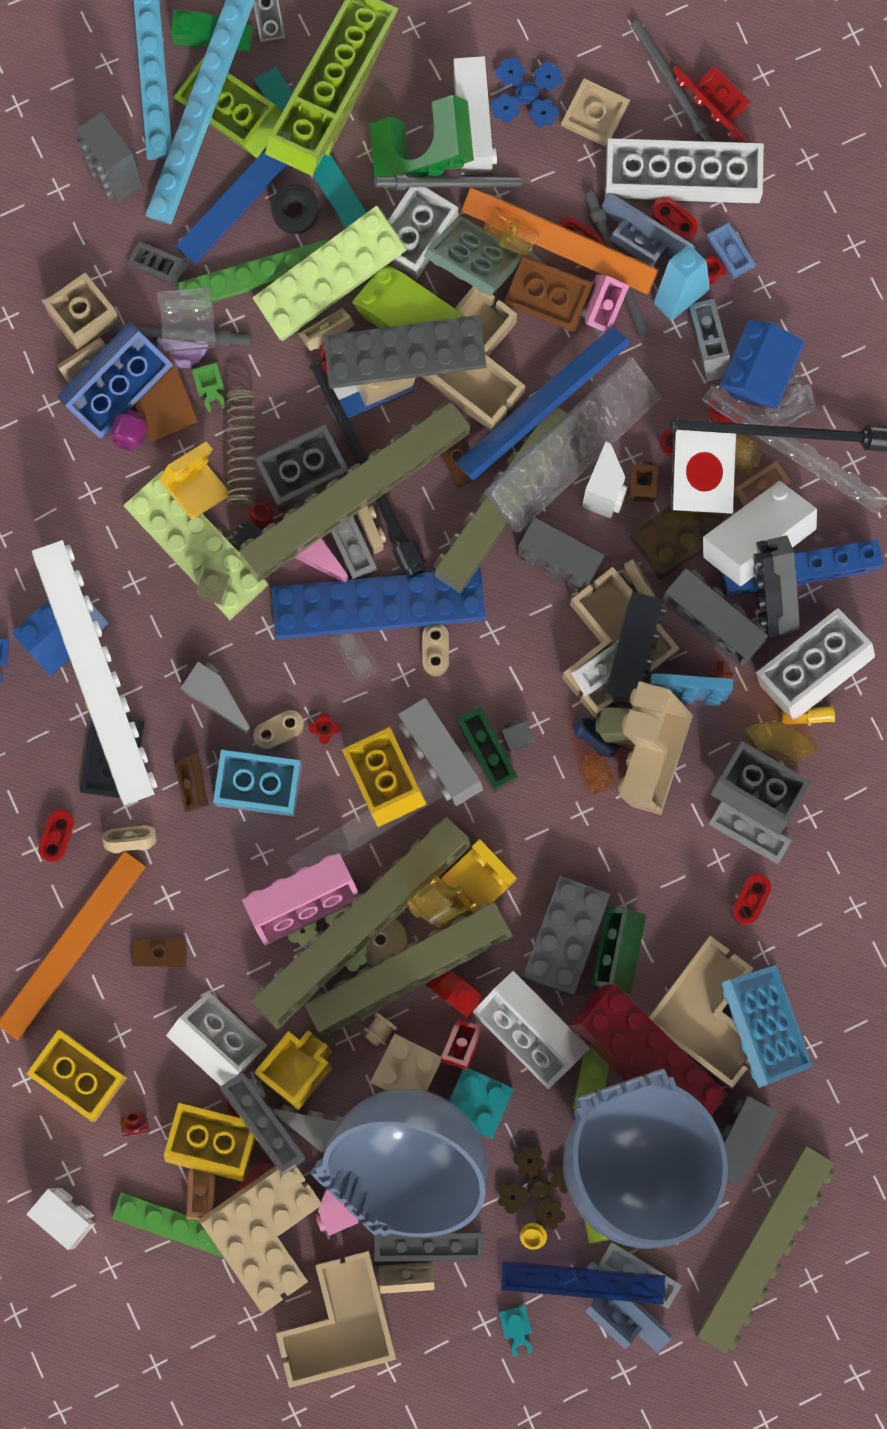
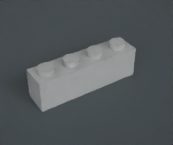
[398,698,483,806]

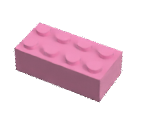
[242,853,359,946]

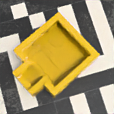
[254,1030,333,1110]

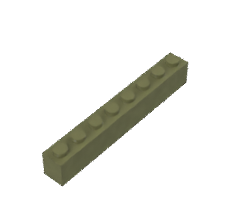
[434,407,578,594]
[304,902,513,1038]
[696,1146,835,1354]

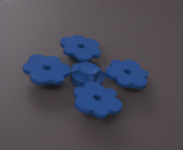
[491,58,563,127]

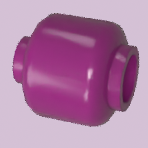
[110,410,148,451]

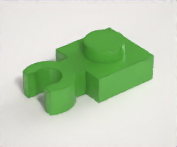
[192,363,225,412]

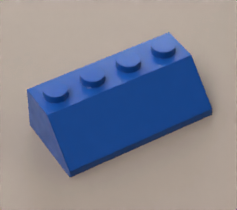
[57,322,173,439]

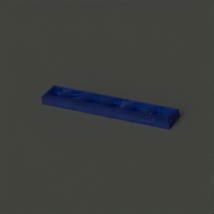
[501,1261,666,1305]

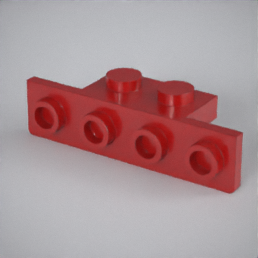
[672,66,751,143]

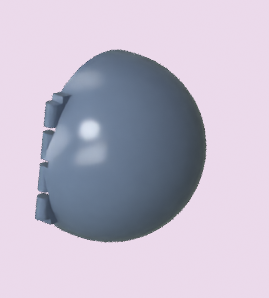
[563,1069,728,1249]
[311,1089,489,1237]

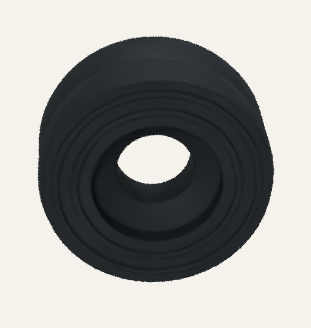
[271,184,318,234]

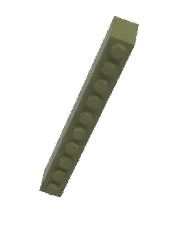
[239,402,470,583]
[251,817,471,1030]

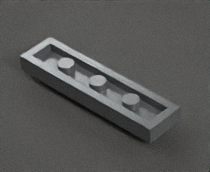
[220,1072,305,1176]
[374,1233,483,1261]

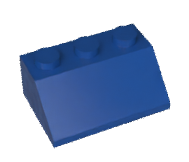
[721,320,805,409]
[11,593,109,677]

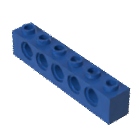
[720,539,883,598]

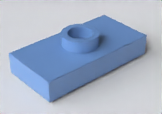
[706,222,756,280]

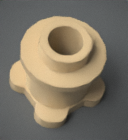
[363,1012,398,1047]

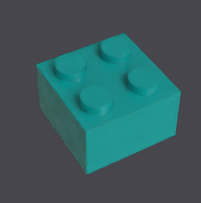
[449,1068,514,1139]

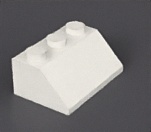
[582,442,628,519]
[166,991,268,1086]

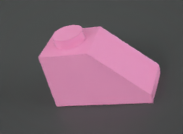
[585,275,629,333]
[316,1189,359,1236]

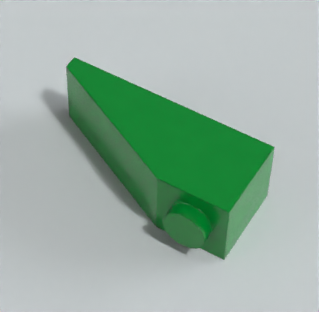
[171,10,252,52]

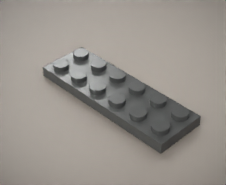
[324,315,487,389]

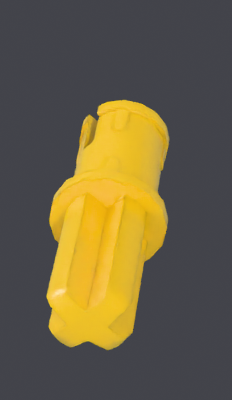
[781,706,835,726]

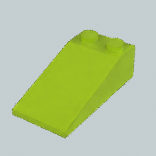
[174,57,282,158]
[352,264,466,328]

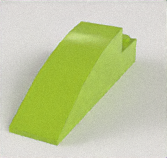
[265,0,398,176]

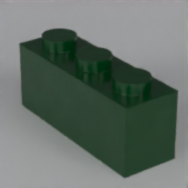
[457,706,518,793]
[591,906,646,994]

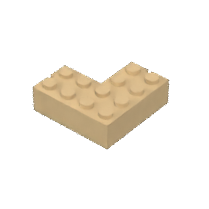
[421,286,525,432]
[562,567,680,718]
[618,682,693,815]
[649,936,754,1089]
[198,1166,322,1314]
[276,1250,397,1388]

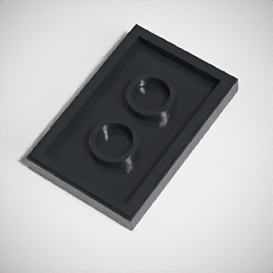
[80,718,145,799]

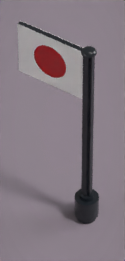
[669,417,887,514]

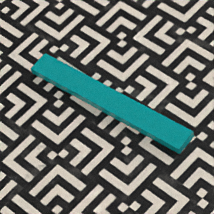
[254,67,366,229]

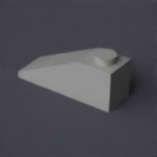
[689,299,730,382]
[181,662,251,735]

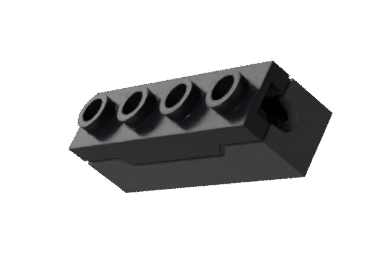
[753,535,800,638]

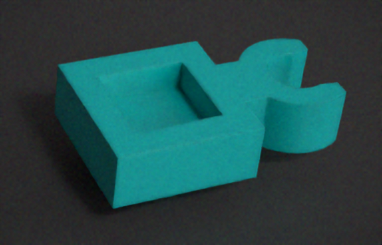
[499,1306,532,1357]

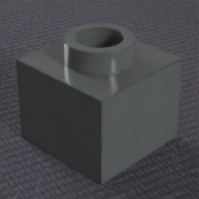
[501,719,534,754]

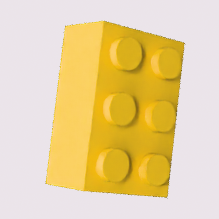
[342,727,426,827]
[26,1029,127,1122]
[164,1103,255,1182]

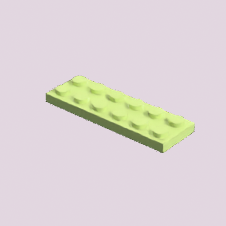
[253,206,408,341]
[123,471,268,620]

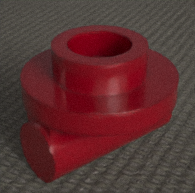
[120,1112,150,1137]

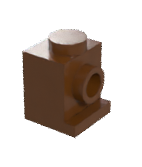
[629,461,658,502]

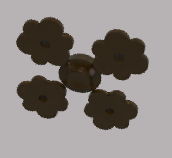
[498,1146,568,1230]

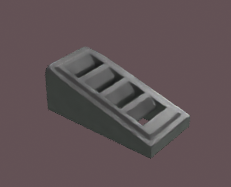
[127,241,188,288]

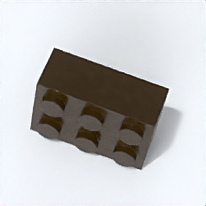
[630,505,722,580]

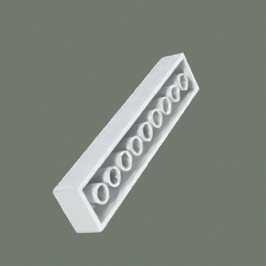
[32,540,157,805]

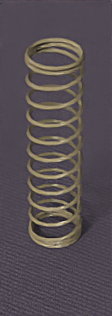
[227,389,256,505]

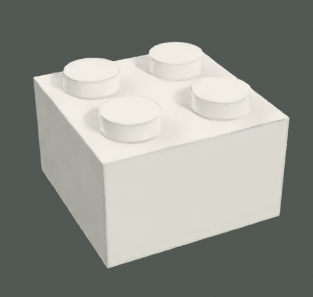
[26,1188,96,1250]

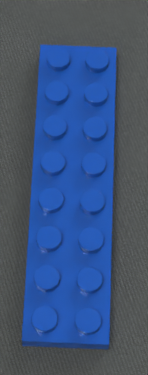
[272,568,486,640]

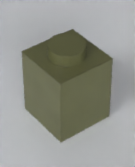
[196,567,232,606]

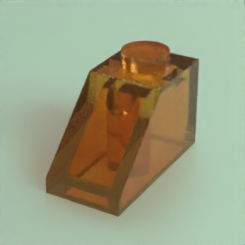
[578,753,615,796]

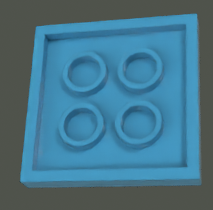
[648,673,733,706]

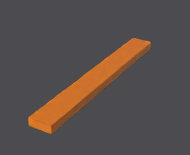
[461,187,659,294]
[0,851,147,1041]

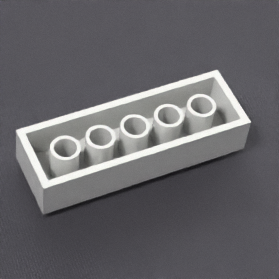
[605,138,764,203]

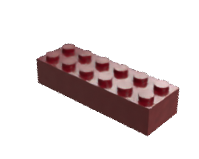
[569,984,728,1116]

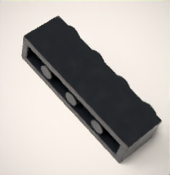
[603,591,666,706]

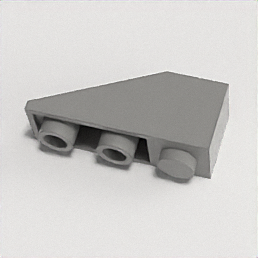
[253,0,285,42]
[274,1105,343,1153]

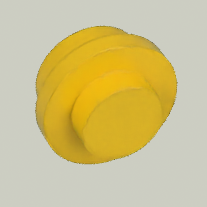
[520,1222,547,1250]

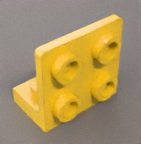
[159,442,229,519]
[442,839,517,913]

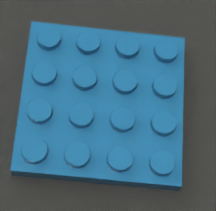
[721,965,813,1088]

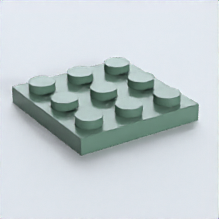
[424,215,525,296]

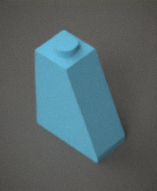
[654,244,710,322]

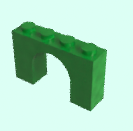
[369,95,474,190]

